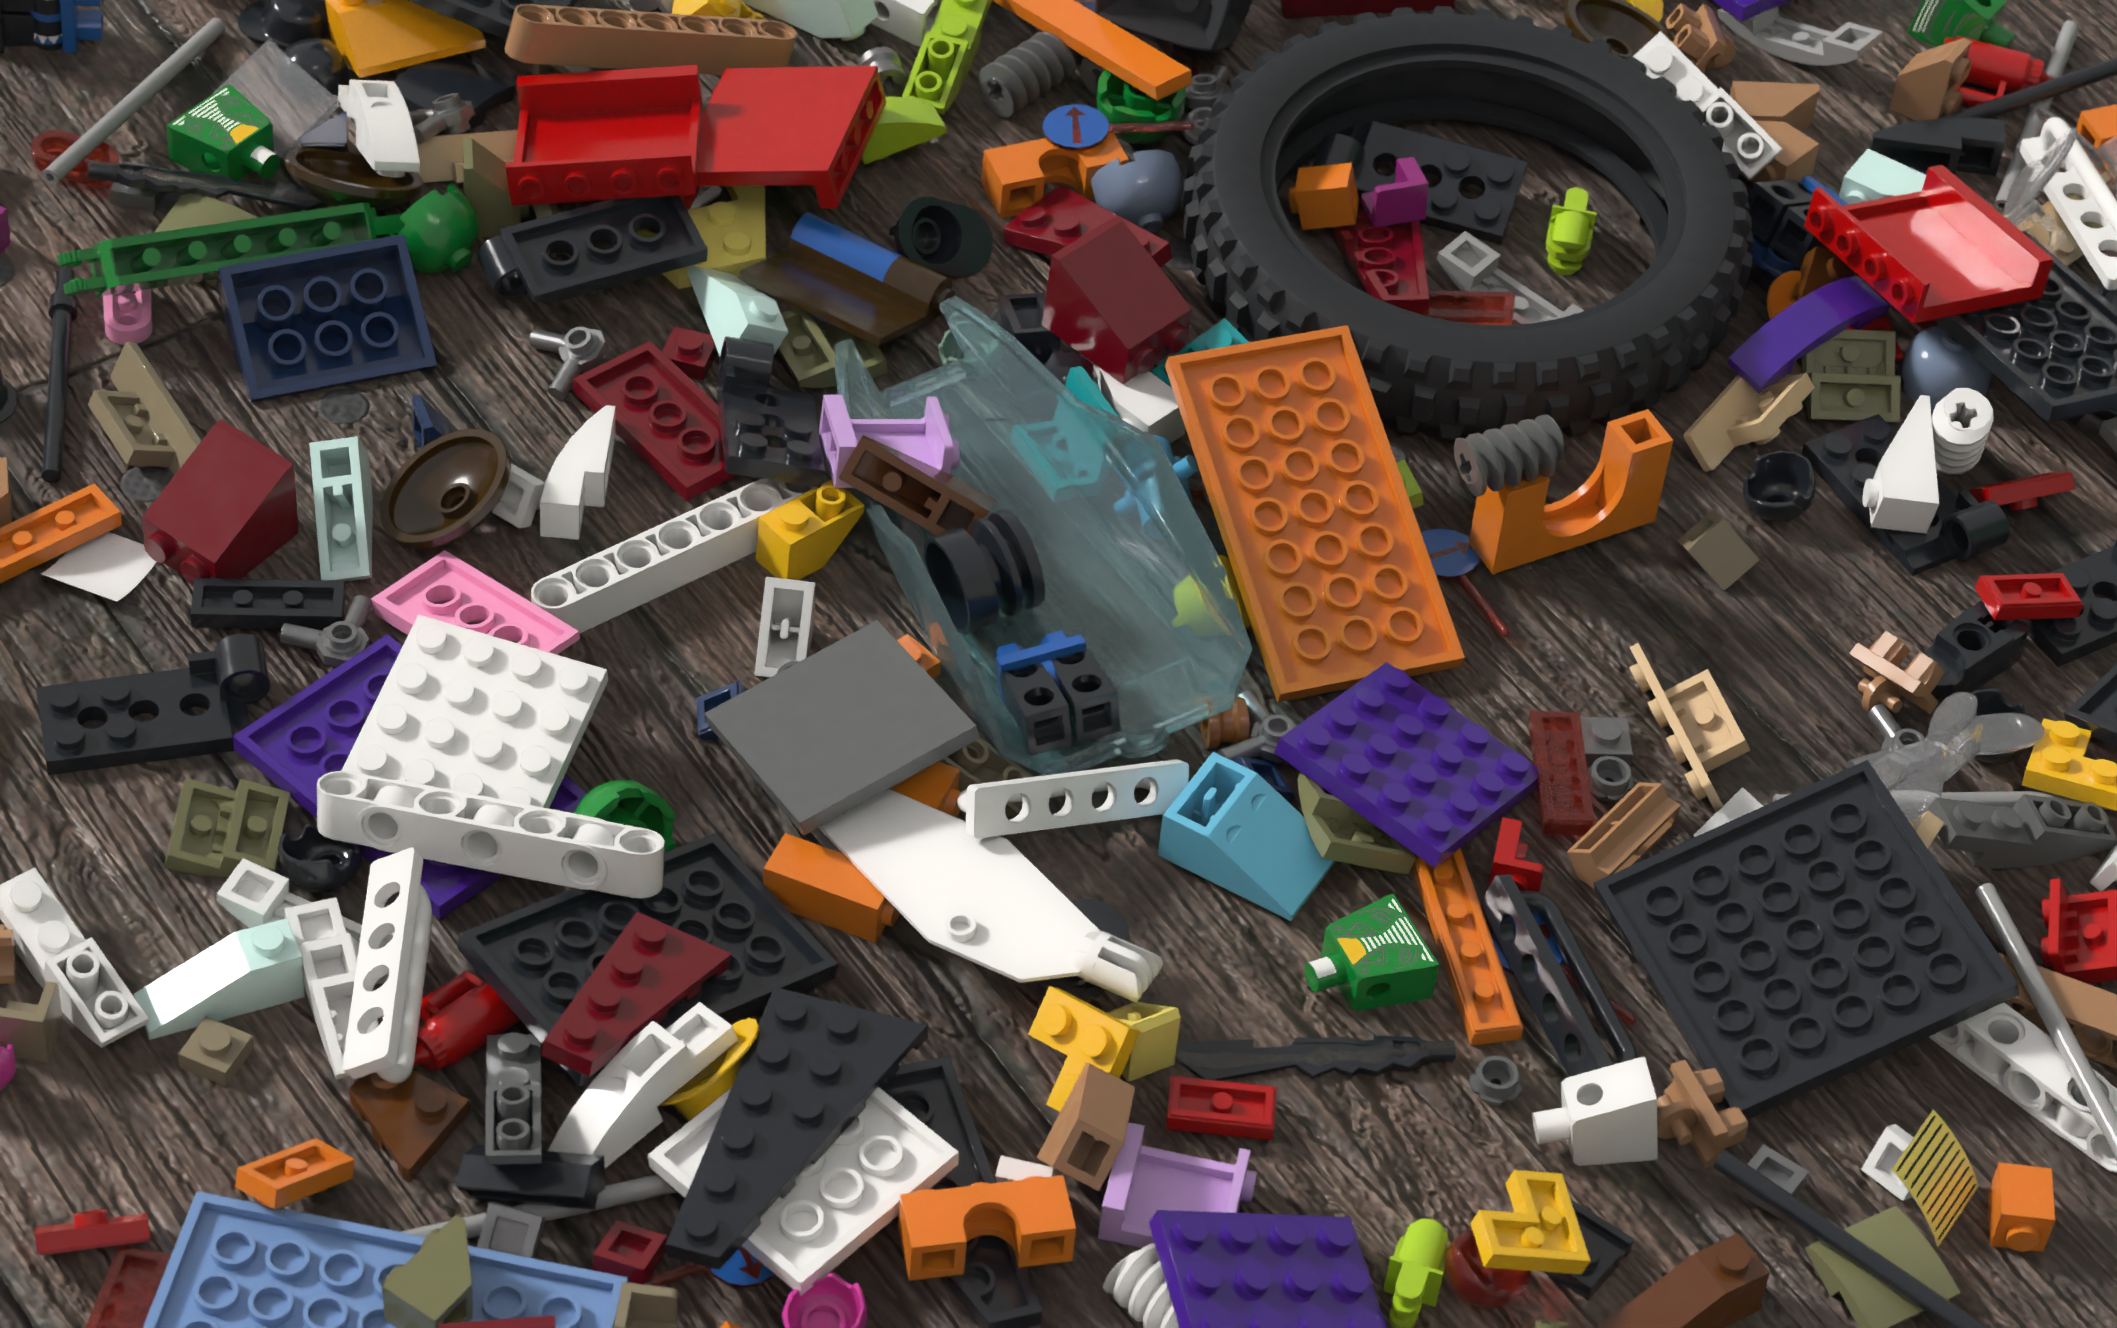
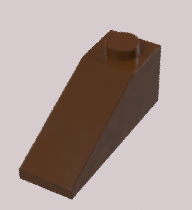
[839,435,997,535]
[1597,1233,1770,1328]

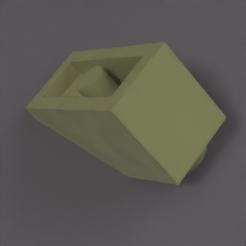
[463,138,530,238]

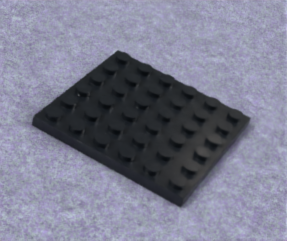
[1594,760,2019,1120]

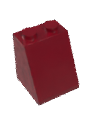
[1042,216,1192,384]
[142,419,299,585]

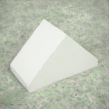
[754,577,816,677]

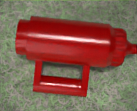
[1943,35,2054,107]
[413,971,521,1071]

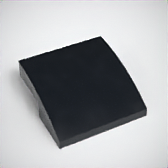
[394,54,516,129]

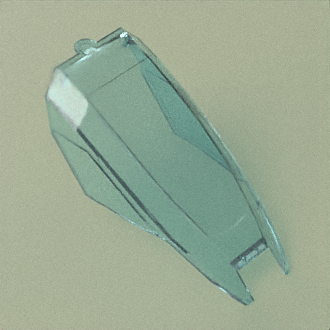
[835,296,1253,776]

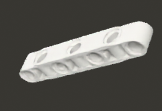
[317,771,664,898]
[1929,1003,2117,1173]

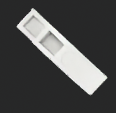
[1633,31,1782,181]
[337,80,420,177]
[0,867,149,1048]
[548,1002,738,1168]

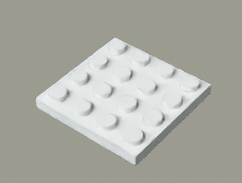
[341,614,608,809]
[648,1087,959,1296]

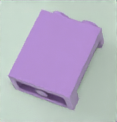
[819,395,960,488]
[1098,1122,1257,1248]

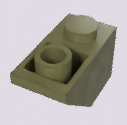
[382,1214,473,1328]

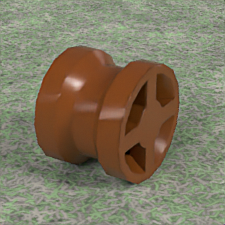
[1200,697,1250,749]

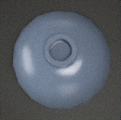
[1091,150,1183,233]
[1899,325,1993,411]

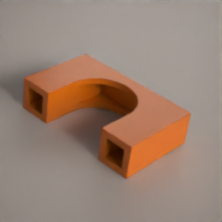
[1468,409,1673,575]
[763,761,962,943]

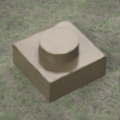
[178,1016,254,1086]

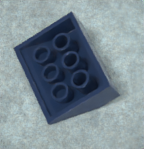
[216,234,437,403]

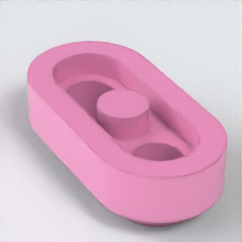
[103,289,153,345]

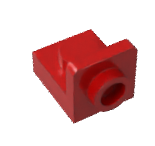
[1487,817,1544,892]

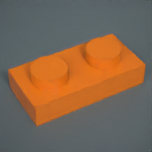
[235,1138,355,1209]

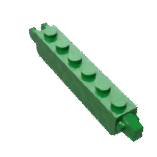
[57,203,405,297]

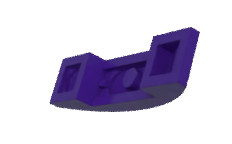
[1727,276,1890,393]

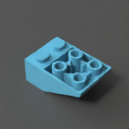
[1158,752,1336,921]

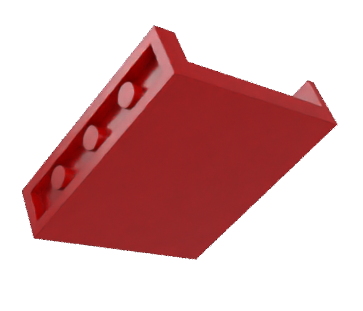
[505,65,703,206]
[679,66,886,210]
[1804,165,2054,323]

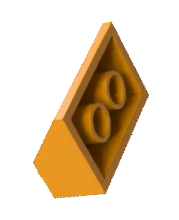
[325,0,486,78]

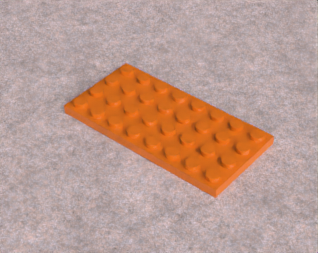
[1165,325,1465,703]

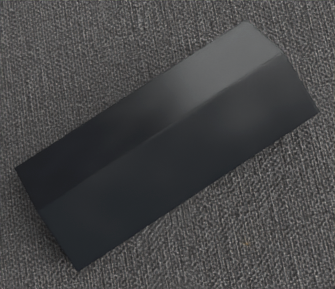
[456,1145,605,1210]

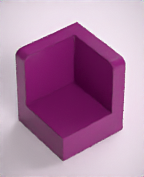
[1361,157,1429,228]

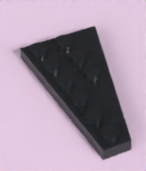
[666,987,928,1270]
[878,1056,1043,1328]

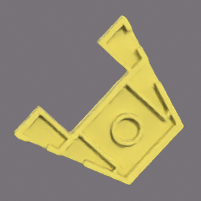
[603,186,766,289]

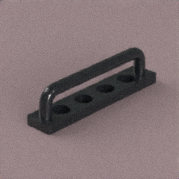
[1480,874,1639,1077]

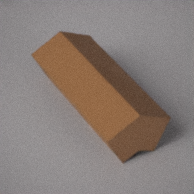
[1567,782,1681,889]

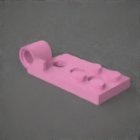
[371,550,580,655]

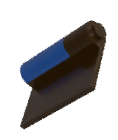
[738,212,955,346]

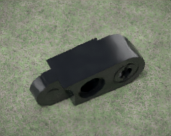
[1923,601,2029,702]

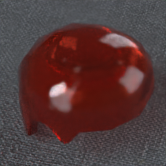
[1444,1230,1530,1309]

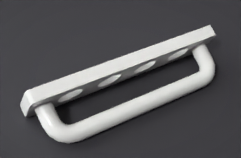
[2020,117,2117,290]
[957,759,1189,838]
[342,848,432,1083]

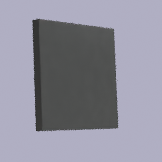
[704,620,980,835]

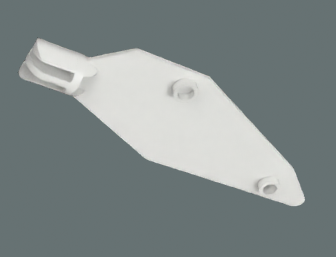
[818,789,1163,1002]

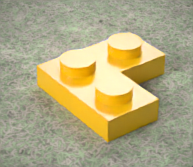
[2022,718,2117,811]
[1028,986,1140,1112]
[1471,1170,1590,1274]

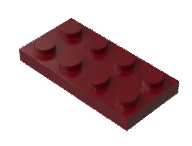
[573,341,738,501]

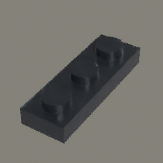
[191,578,345,630]

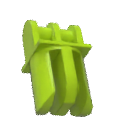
[1546,187,1597,276]
[1383,1219,1450,1328]

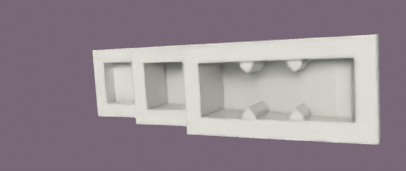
[284,897,379,1080]

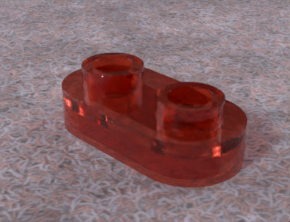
[31,130,119,187]

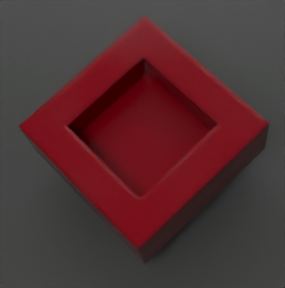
[662,326,718,381]
[593,1220,667,1285]

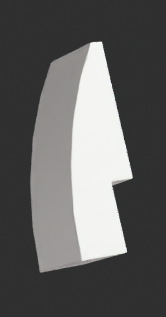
[540,405,616,540]

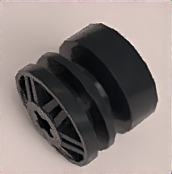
[924,509,1045,635]

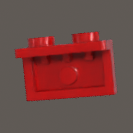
[2041,878,2117,984]

